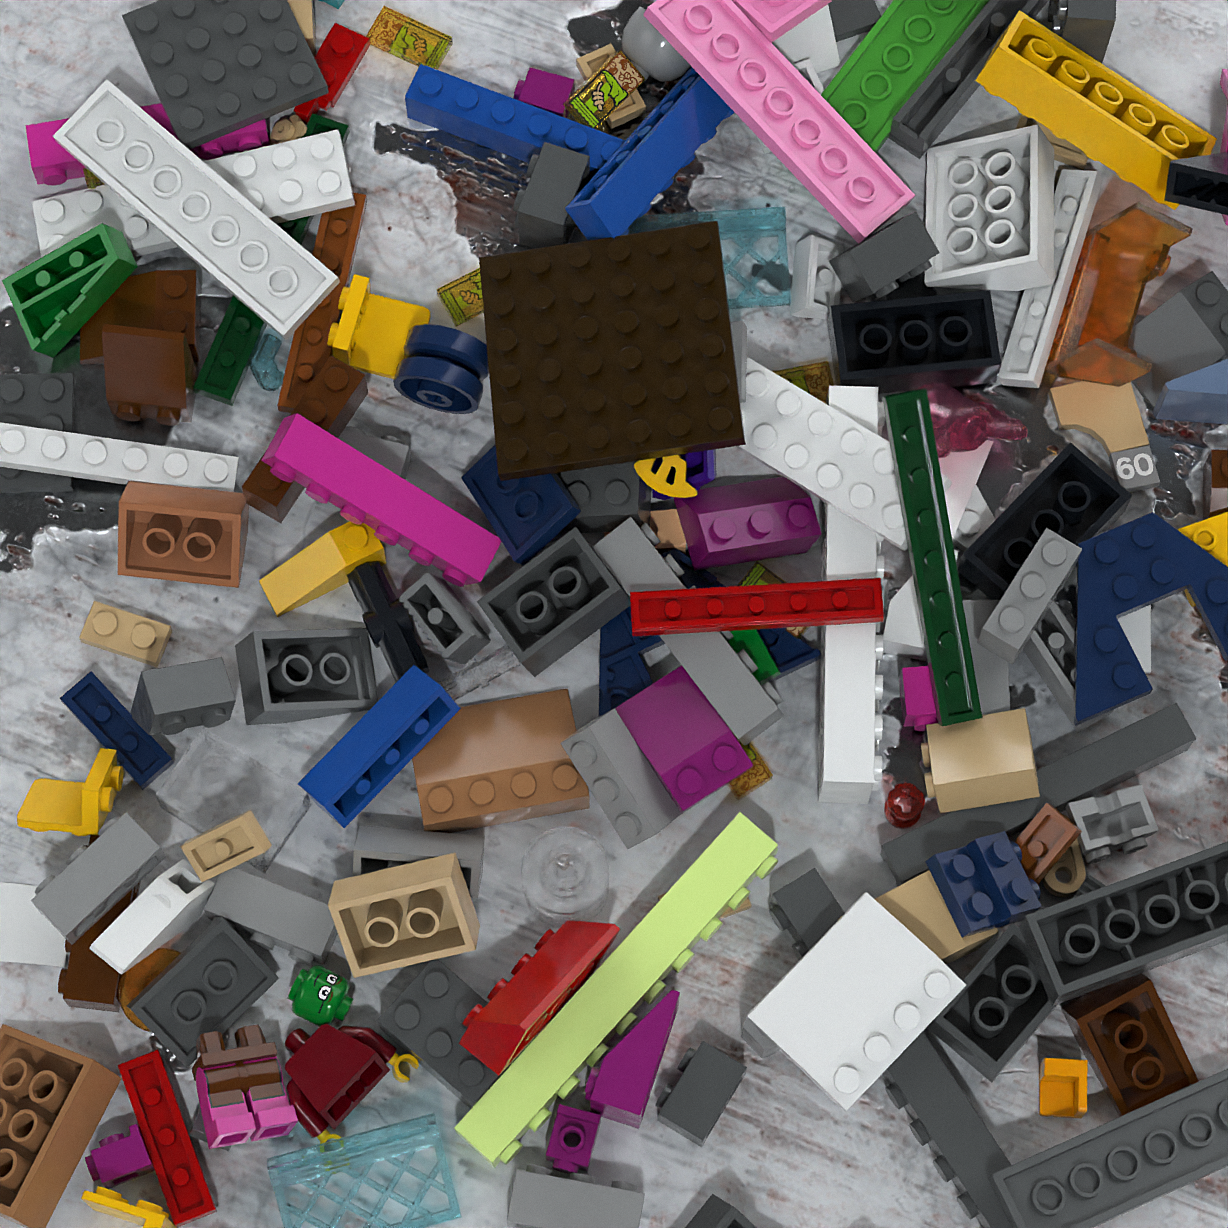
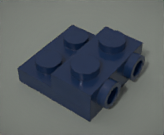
[925,831,1042,938]

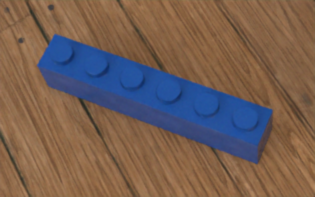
[405,64,626,180]
[565,67,735,241]

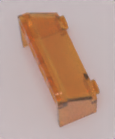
[1044,202,1193,387]

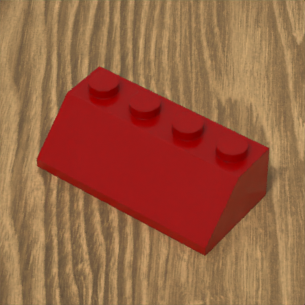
[459,920,621,1076]

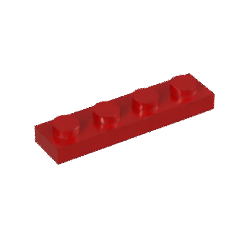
[118,1049,217,1228]

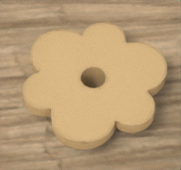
[269,115,307,145]

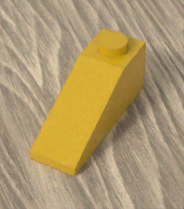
[259,521,387,617]

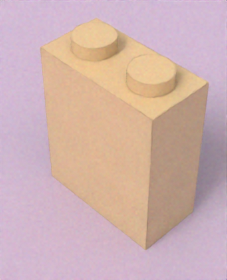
[921,708,1040,813]

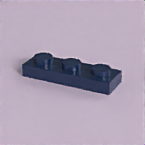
[60,671,174,790]

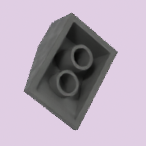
[1108,271,1228,410]
[235,628,378,725]

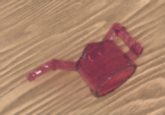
[916,383,1028,459]

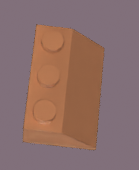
[118,481,249,588]

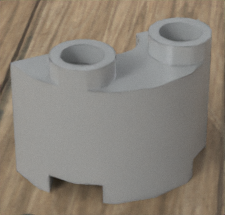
[1065,784,1159,864]

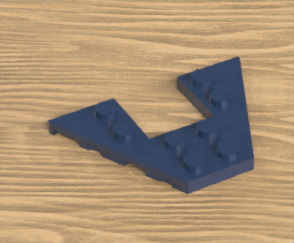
[1074,512,1228,726]
[598,549,822,717]

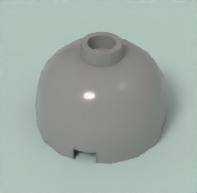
[621,7,691,82]

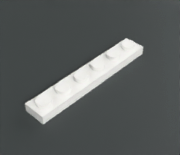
[997,169,1103,388]
[0,422,239,492]

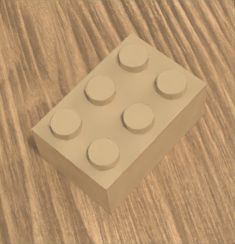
[328,853,480,978]

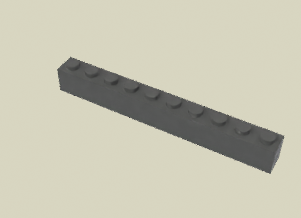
[769,868,1012,1228]

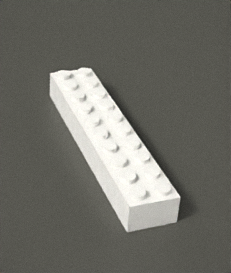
[818,385,885,804]

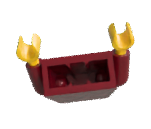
[284,1024,419,1160]

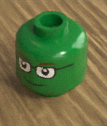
[287,965,354,1027]

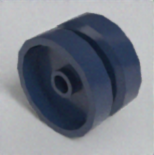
[393,324,489,414]

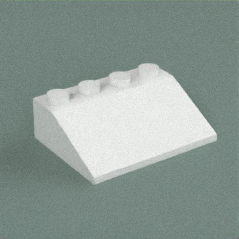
[924,124,1054,291]
[747,892,966,1111]

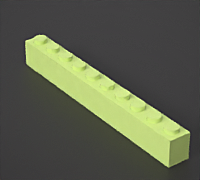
[454,812,778,1168]

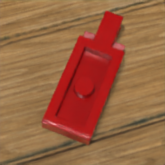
[294,23,370,125]

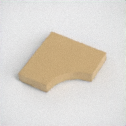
[1048,371,1150,457]

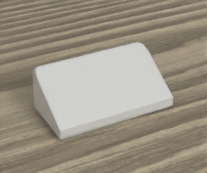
[790,235,844,320]

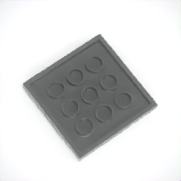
[122,0,329,150]

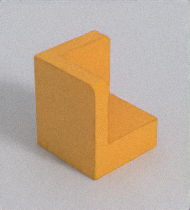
[1039,1058,1088,1118]

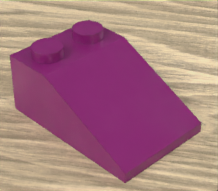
[615,665,754,814]
[585,990,680,1129]

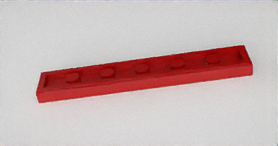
[630,578,884,636]

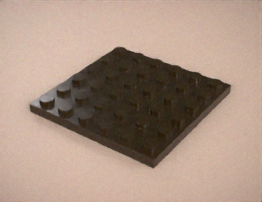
[479,221,746,481]

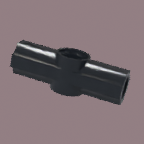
[347,561,429,682]

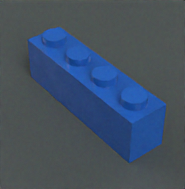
[298,665,461,828]

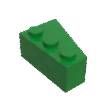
[2,223,138,358]

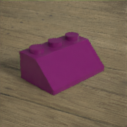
[673,476,822,571]

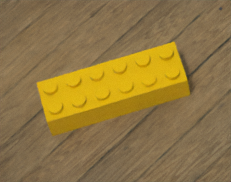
[975,10,1217,210]

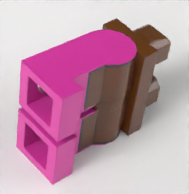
[192,1024,298,1149]

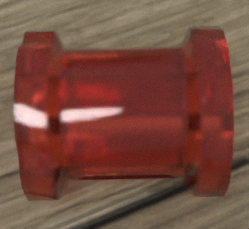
[884,782,925,829]

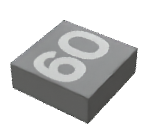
[1109,445,1160,493]

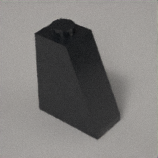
[1164,152,1228,215]

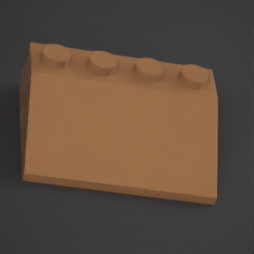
[412,689,590,833]
[0,1024,122,1228]

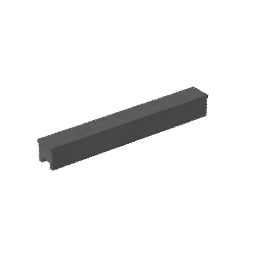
[888,0,1049,159]
[880,703,1197,887]

